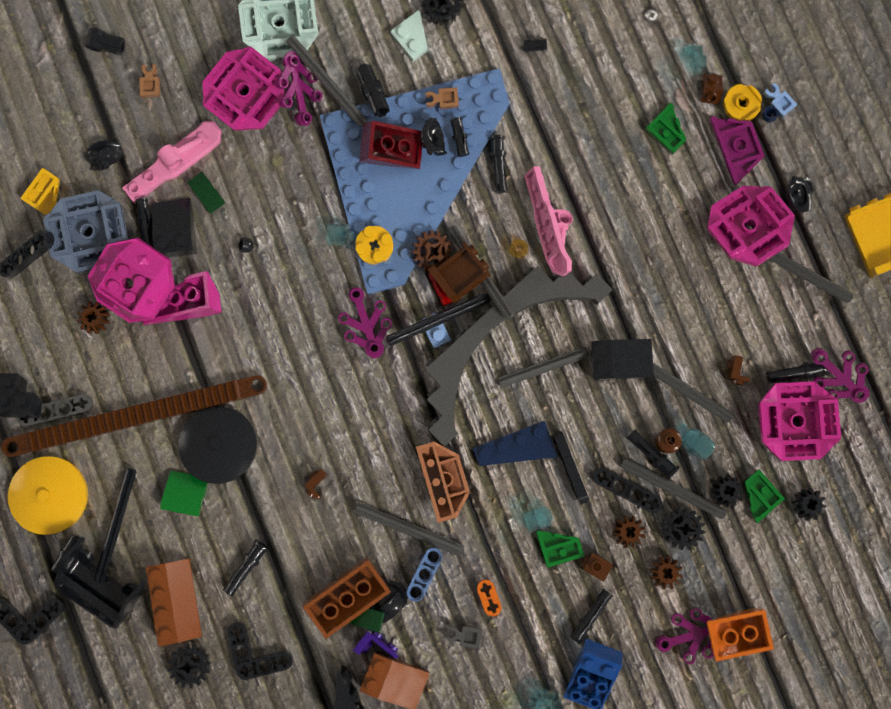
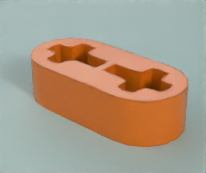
[477,579,502,616]

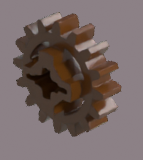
[410,230,452,271]

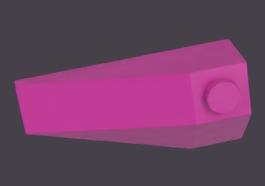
[143,271,221,325]

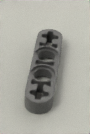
[16,395,93,427]

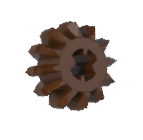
[77,302,111,334]
[612,515,646,548]
[649,556,683,590]

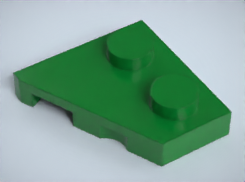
[645,103,687,155]
[743,469,785,523]
[536,530,585,568]

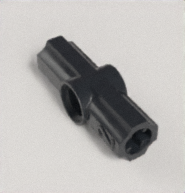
[356,63,390,118]

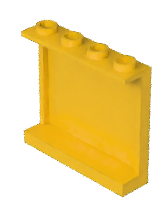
[844,193,891,278]

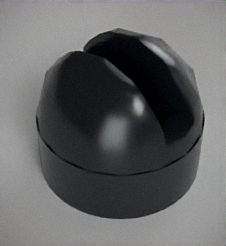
[238,237,254,253]

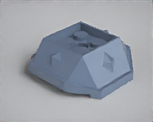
[43,190,128,273]

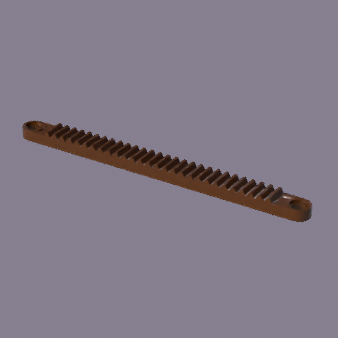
[1,375,268,457]

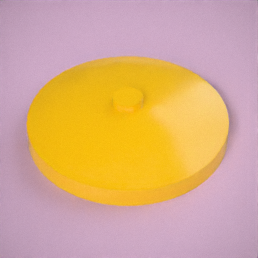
[8,456,88,535]

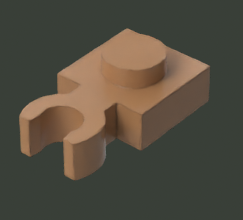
[139,64,160,98]
[425,87,459,109]

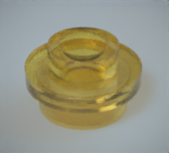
[509,239,529,258]

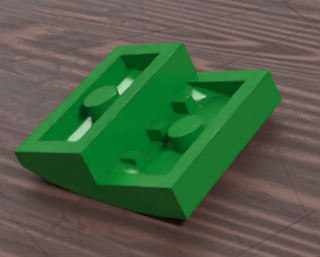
[160,471,208,517]

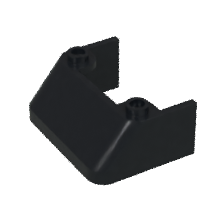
[54,537,146,629]

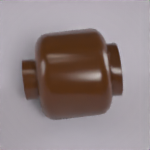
[655,428,682,454]

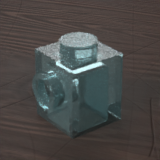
[522,506,553,532]

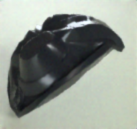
[420,118,447,156]
[84,140,123,171]
[785,175,813,213]

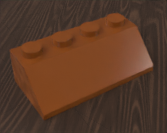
[303,556,391,639]
[146,558,202,647]

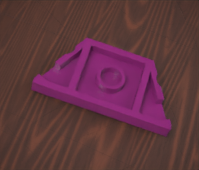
[709,116,765,186]

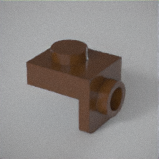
[701,73,723,104]
[726,355,750,386]
[304,469,328,499]

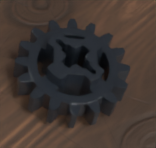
[422,0,462,26]
[662,508,706,550]
[167,644,212,689]

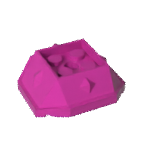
[202,47,286,131]
[707,186,795,267]
[88,238,175,323]
[758,381,841,461]

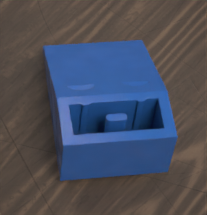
[563,638,623,709]

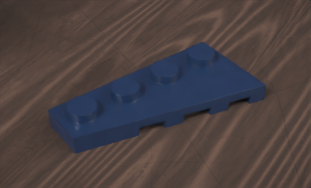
[473,421,558,466]

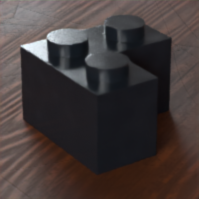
[0,373,43,418]

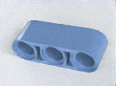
[407,547,442,602]

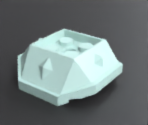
[238,0,319,62]

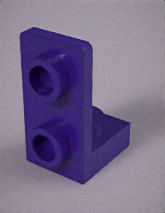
[353,630,399,659]

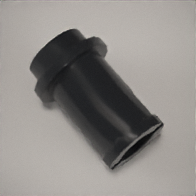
[524,37,547,52]

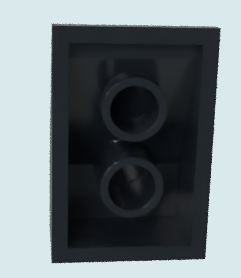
[152,198,197,258]
[591,339,654,381]

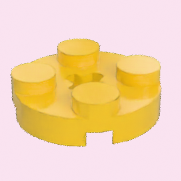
[722,84,762,121]
[355,226,394,265]

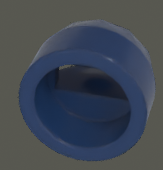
[762,106,779,123]

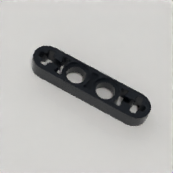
[0,231,55,278]
[552,431,589,505]
[592,468,663,513]

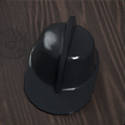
[371,581,408,623]

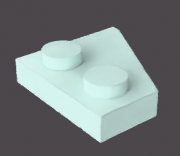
[390,10,428,62]

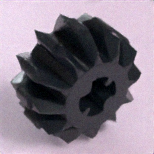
[710,474,744,508]
[792,488,827,521]

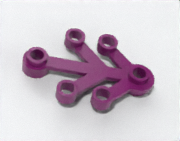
[275,51,323,126]
[338,287,392,358]
[811,348,870,403]
[655,608,719,664]

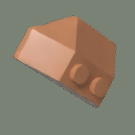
[416,442,470,523]

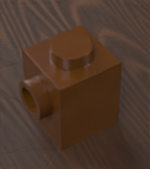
[580,552,613,582]

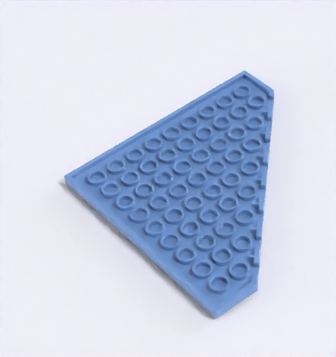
[320,68,510,295]

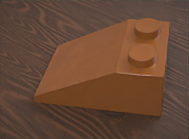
[359,650,430,709]

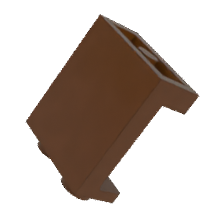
[428,242,490,303]

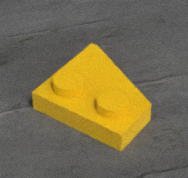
[20,168,60,215]

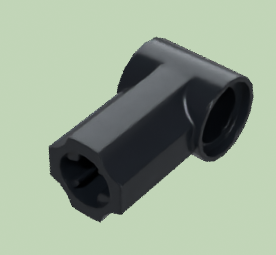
[84,27,125,56]

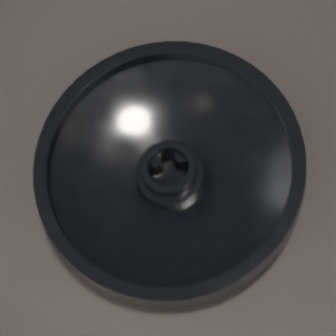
[178,407,257,484]

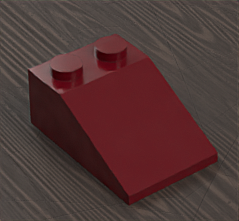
[359,120,423,169]

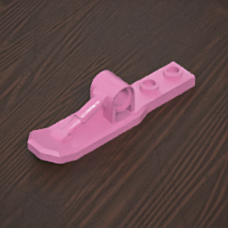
[122,121,222,204]
[524,166,573,276]

